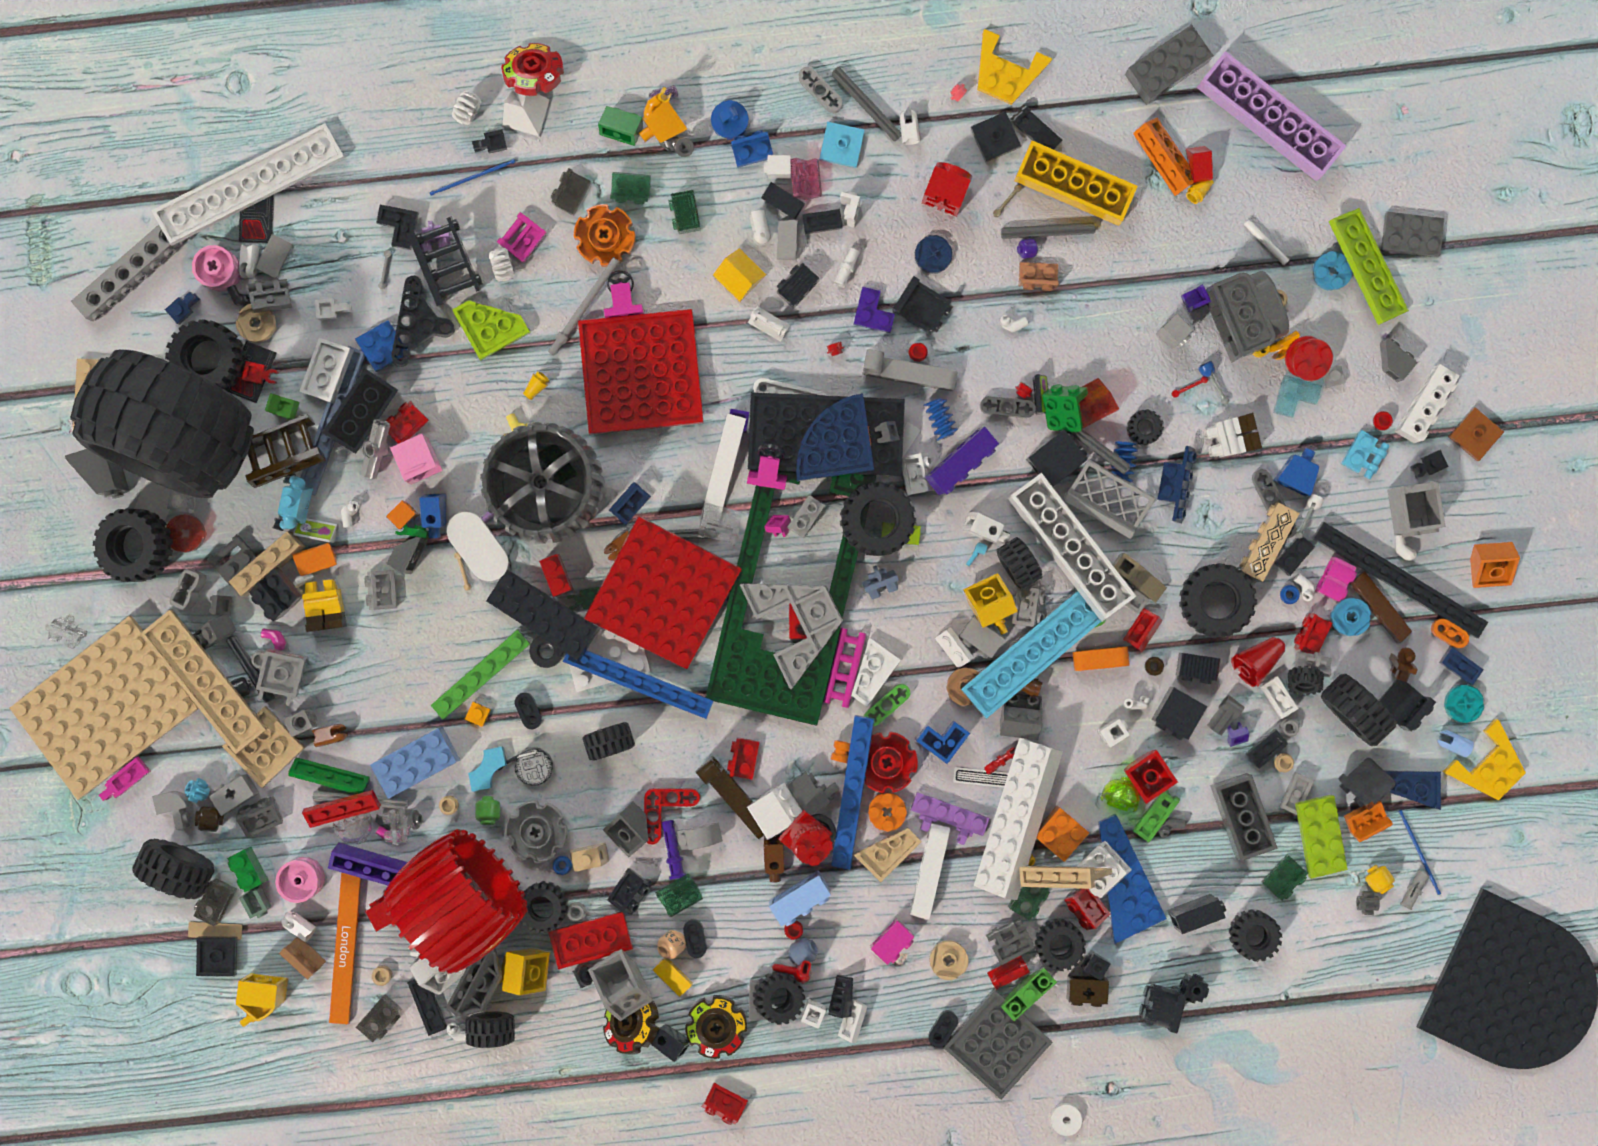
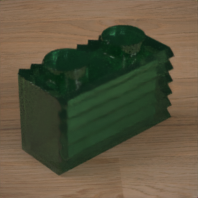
[668,190,701,235]

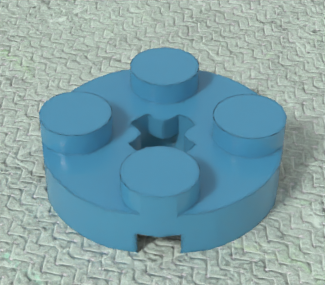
[1313,251,1352,291]
[1330,598,1371,636]

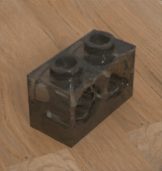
[193,878,237,926]
[355,994,402,1042]

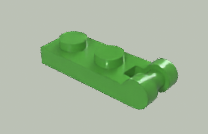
[1132,790,1180,843]

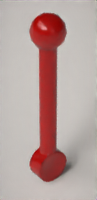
[1171,376,1209,398]

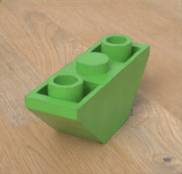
[1001,967,1057,1021]

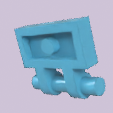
[1341,430,1389,479]

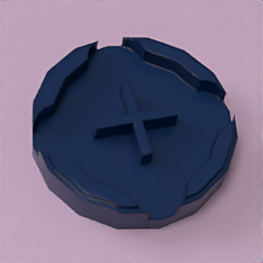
[914,235,953,274]

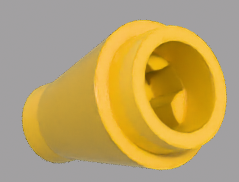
[1186,180,1214,204]
[523,371,550,400]

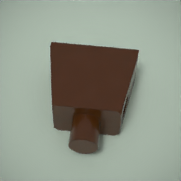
[763,834,784,883]

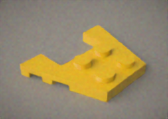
[977,29,1052,105]
[1442,719,1526,800]

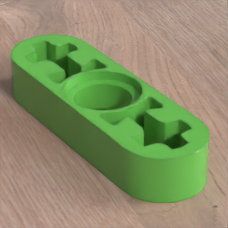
[864,684,910,726]

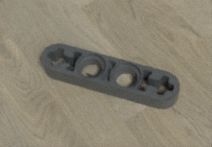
[1252,469,1297,538]

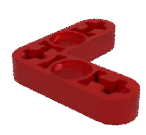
[644,788,700,845]

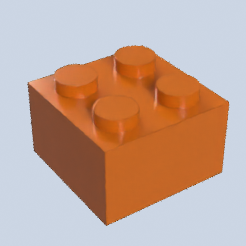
[1036,805,1089,862]

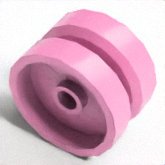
[192,245,241,292]
[275,857,325,903]

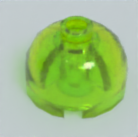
[1100,777,1140,812]

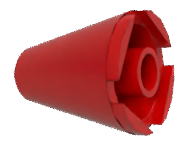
[1231,637,1285,687]

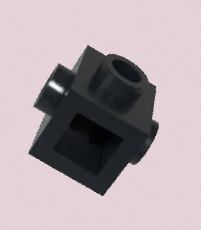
[1179,973,1209,1004]

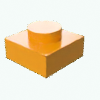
[465,701,491,727]

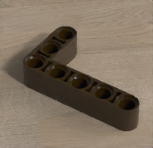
[695,756,764,840]

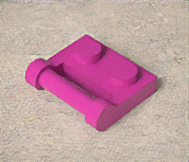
[497,212,547,263]

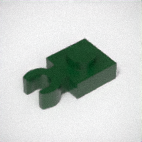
[567,587,599,609]

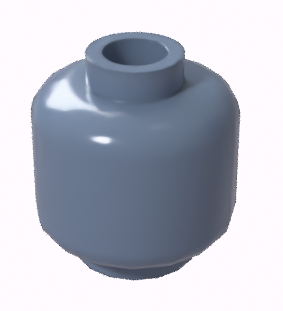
[788,938,818,966]

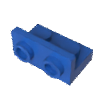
[731,131,773,168]

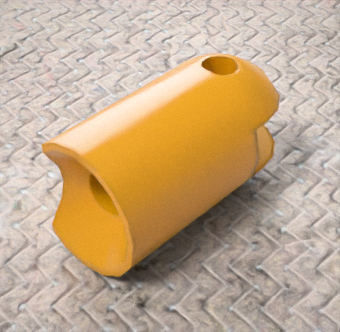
[1269,331,1300,360]

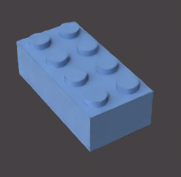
[370,727,461,799]

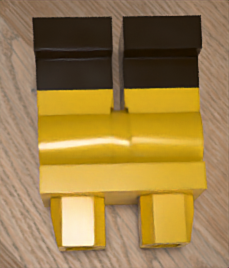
[302,579,347,632]

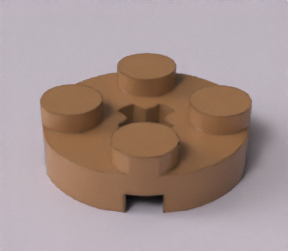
[946,667,980,706]

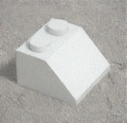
[747,783,802,840]

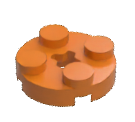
[868,793,907,832]

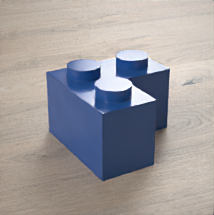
[915,721,970,764]

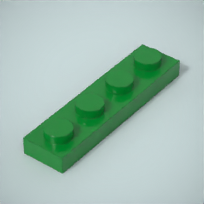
[288,757,370,794]

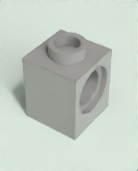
[284,709,317,737]

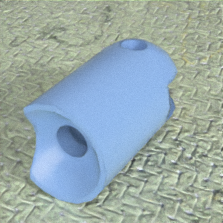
[1437,730,1474,757]

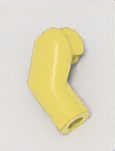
[506,413,528,431]

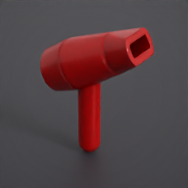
[772,961,812,984]

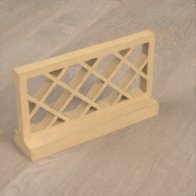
[1019,866,1112,889]

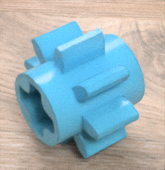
[185,778,210,803]

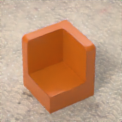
[386,500,420,529]

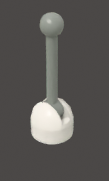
[1296,494,1324,539]

